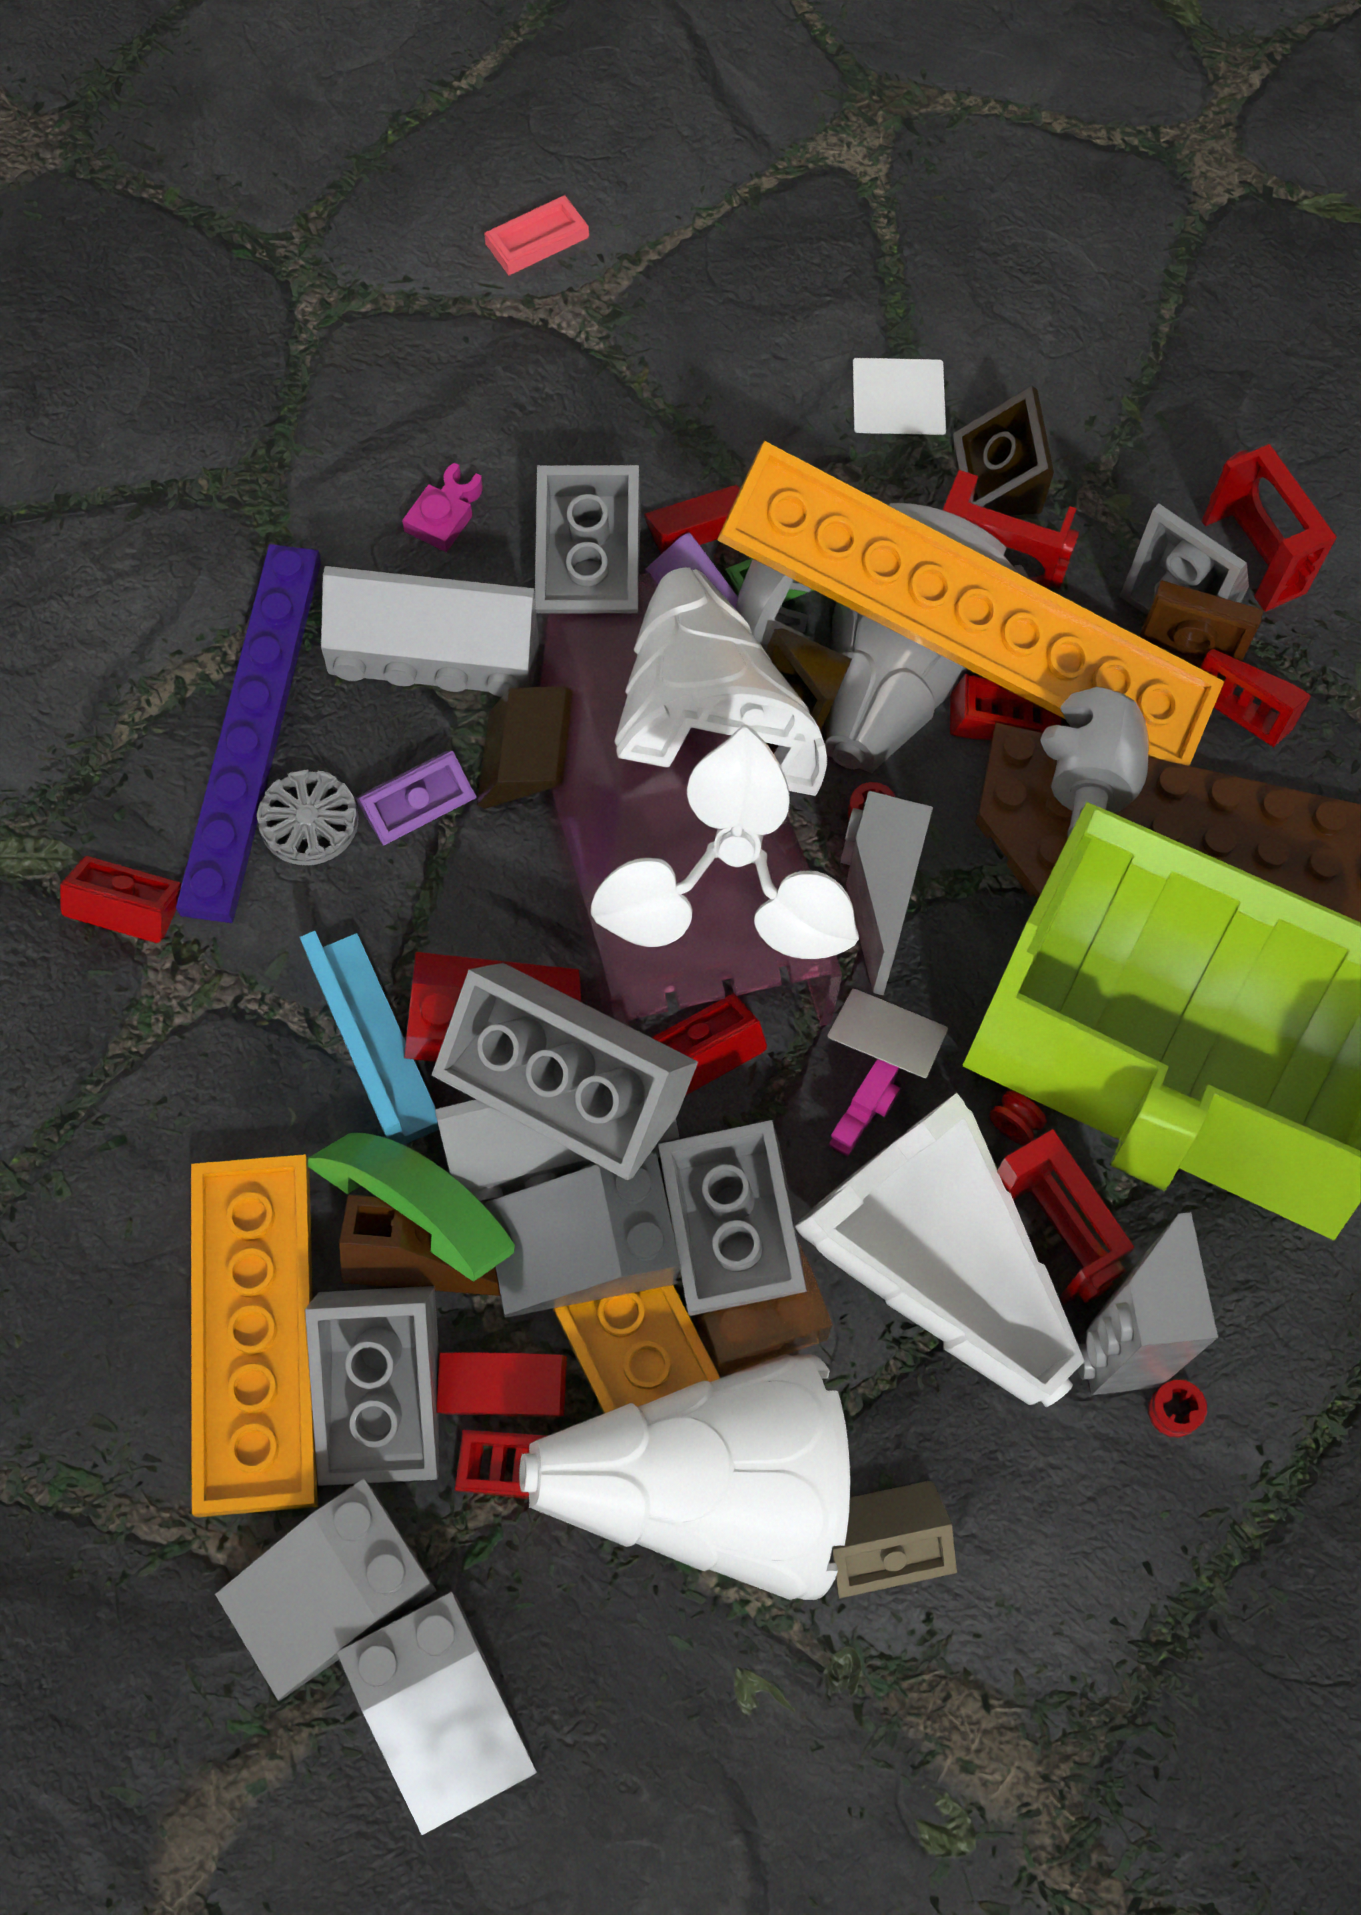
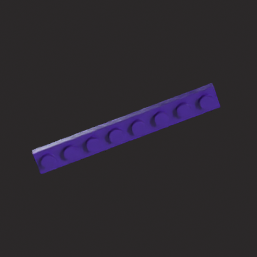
[176,544,321,923]

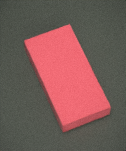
[484,195,589,276]

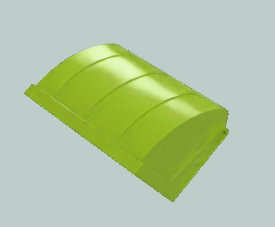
[963,801,1361,1240]

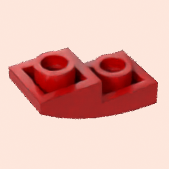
[436,1352,567,1417]

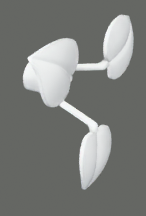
[591,724,859,959]

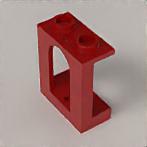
[1202,444,1337,612]
[943,470,1080,589]
[997,1129,1135,1305]

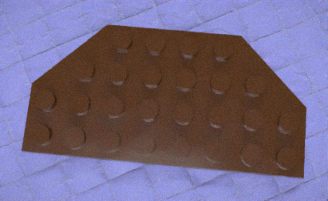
[975,723,1361,922]

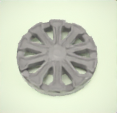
[257,769,359,865]

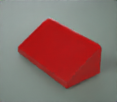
[644,485,740,554]
[60,856,182,943]
[652,993,767,1096]

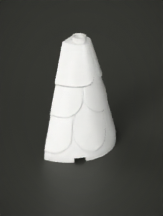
[614,567,827,796]
[794,1093,1084,1407]
[519,1354,850,1600]

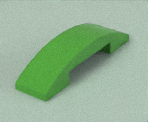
[308,1133,515,1282]

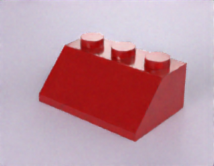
[404,952,581,1062]

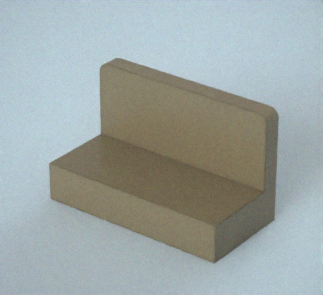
[830,1481,957,1599]

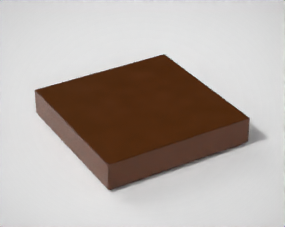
[1139,580,1264,680]

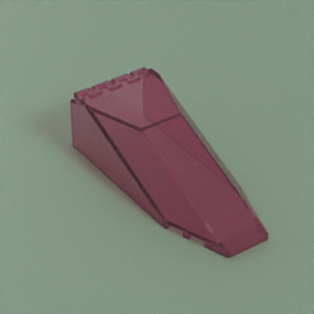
[540,573,842,1026]

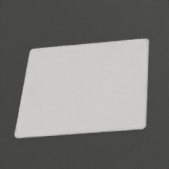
[853,358,946,435]
[827,989,948,1078]

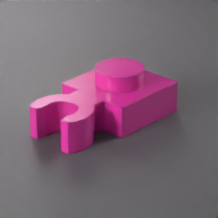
[402,463,483,553]
[828,1059,901,1157]

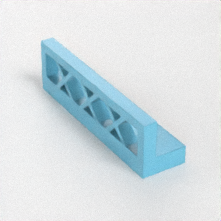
[300,931,439,1145]

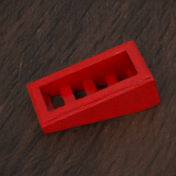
[1200,649,1311,748]
[950,674,1061,740]
[455,1430,547,1499]

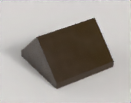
[953,386,1054,516]
[765,628,852,753]

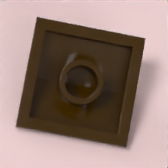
[477,686,573,809]

